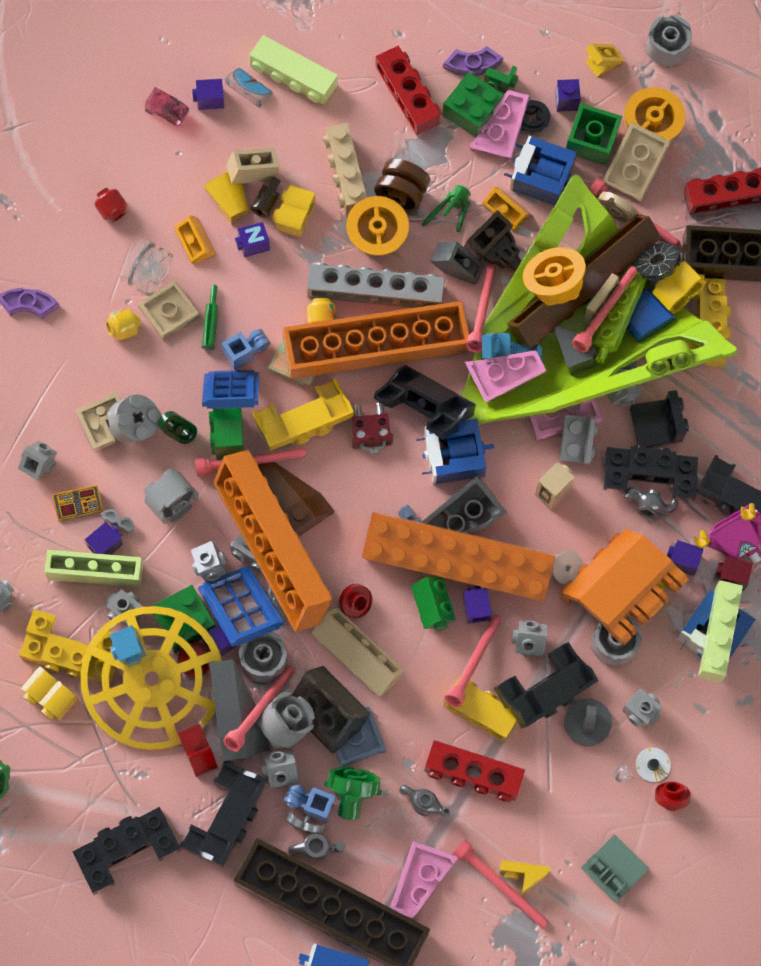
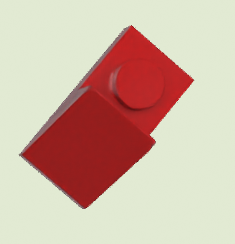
[177,723,218,777]

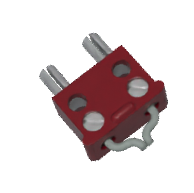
[352,402,393,455]

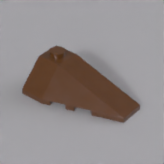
[258,462,334,537]

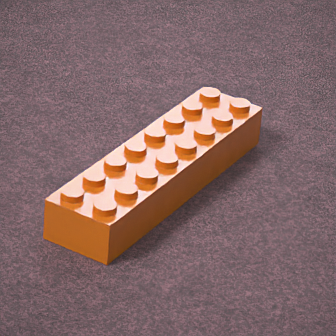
[282,301,469,379]
[213,450,332,632]
[362,511,555,601]

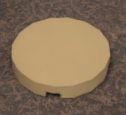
[597,192,639,224]

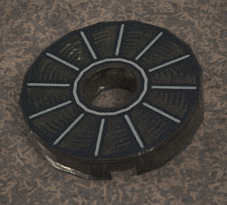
[636,243,681,281]

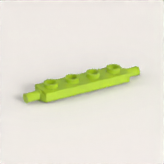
[594,262,647,363]

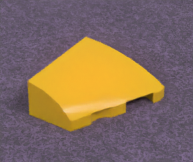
[204,171,249,225]

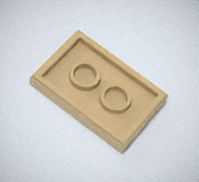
[603,122,671,202]

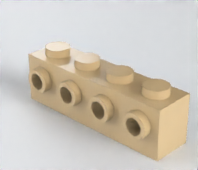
[323,123,367,217]
[311,607,405,697]

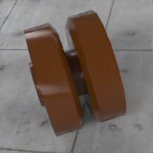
[374,158,431,212]

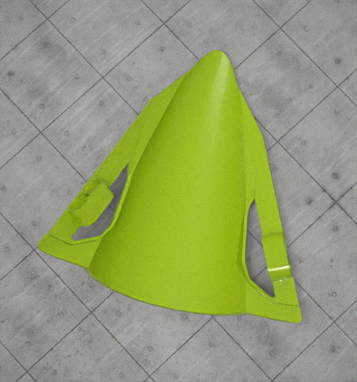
[461,175,738,424]

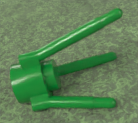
[422,185,471,232]

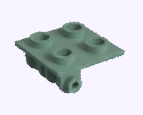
[581,834,649,903]

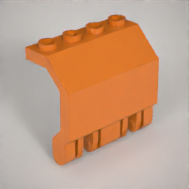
[561,529,689,645]

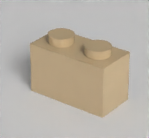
[226,148,280,184]
[535,462,575,510]

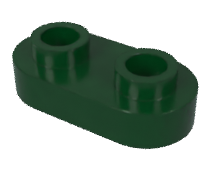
[158,411,197,444]

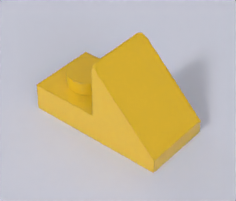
[586,43,625,77]
[499,860,550,896]

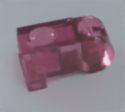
[145,87,189,126]

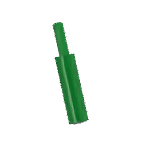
[201,285,218,351]

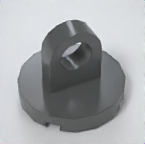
[564,699,612,746]

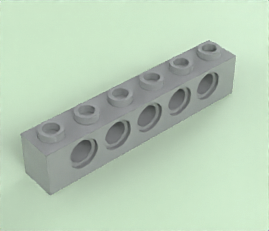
[307,262,444,308]

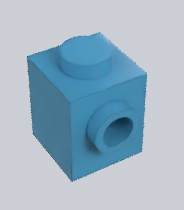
[110,625,147,666]

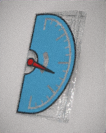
[225,67,273,108]

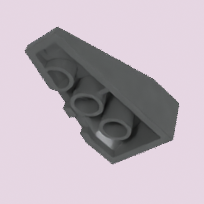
[421,475,506,534]
[209,659,270,761]

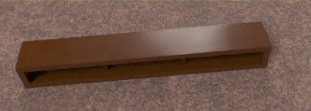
[507,214,662,348]

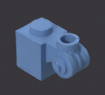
[222,329,271,370]
[283,785,335,823]

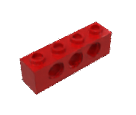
[375,45,441,135]
[684,168,761,215]
[424,740,525,802]

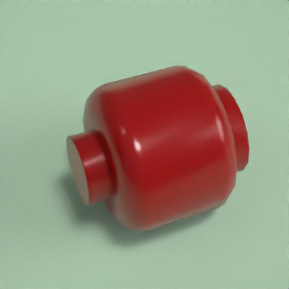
[94,188,128,222]

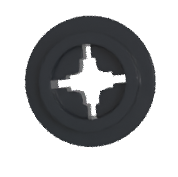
[521,100,550,134]

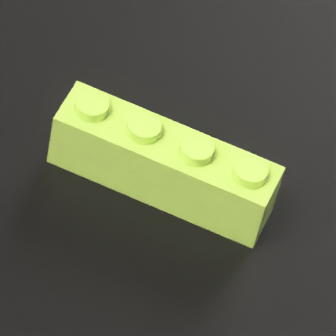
[249,35,338,105]
[45,550,143,588]
[698,581,743,683]

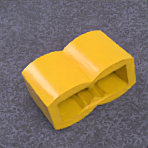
[272,185,316,237]
[652,261,706,315]
[21,667,78,721]

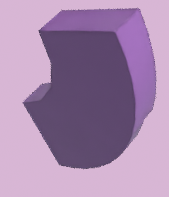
[443,46,504,76]
[0,288,60,319]

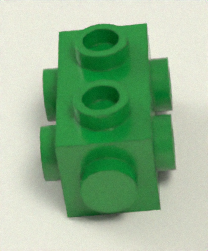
[411,576,456,632]

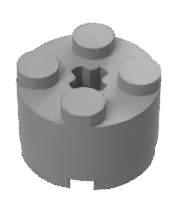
[646,15,692,68]
[107,394,161,443]
[144,469,198,524]
[592,616,642,667]
[239,632,287,683]
[257,692,315,749]

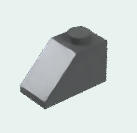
[430,241,485,284]
[554,326,597,375]

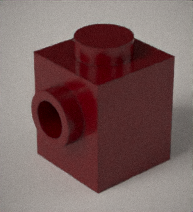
[715,556,753,591]

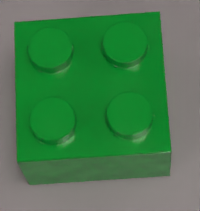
[442,72,504,137]
[566,103,623,166]
[209,408,244,460]
[153,585,215,653]

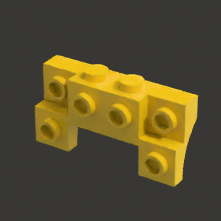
[685,274,731,367]
[252,378,354,451]
[19,609,116,685]

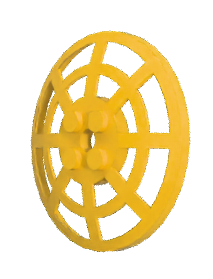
[80,606,222,750]

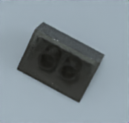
[292,666,371,754]

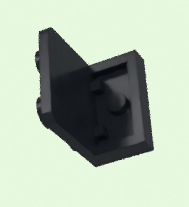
[630,390,689,447]

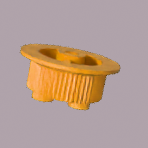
[624,87,686,141]
[346,196,409,256]
[523,247,586,306]

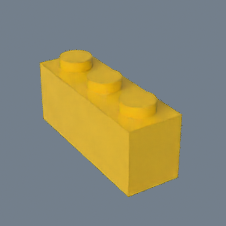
[443,677,517,743]

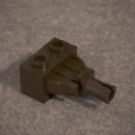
[464,210,522,272]

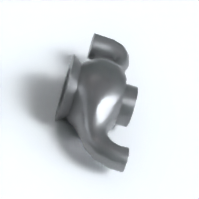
[624,487,679,519]
[399,785,450,817]
[288,834,345,860]

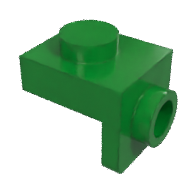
[484,66,519,93]

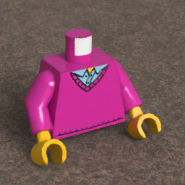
[694,503,761,564]

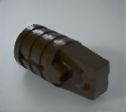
[250,177,281,218]

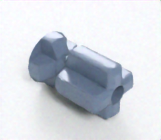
[398,505,421,522]

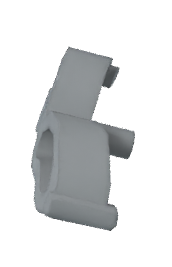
[101,509,134,533]
[287,812,325,834]

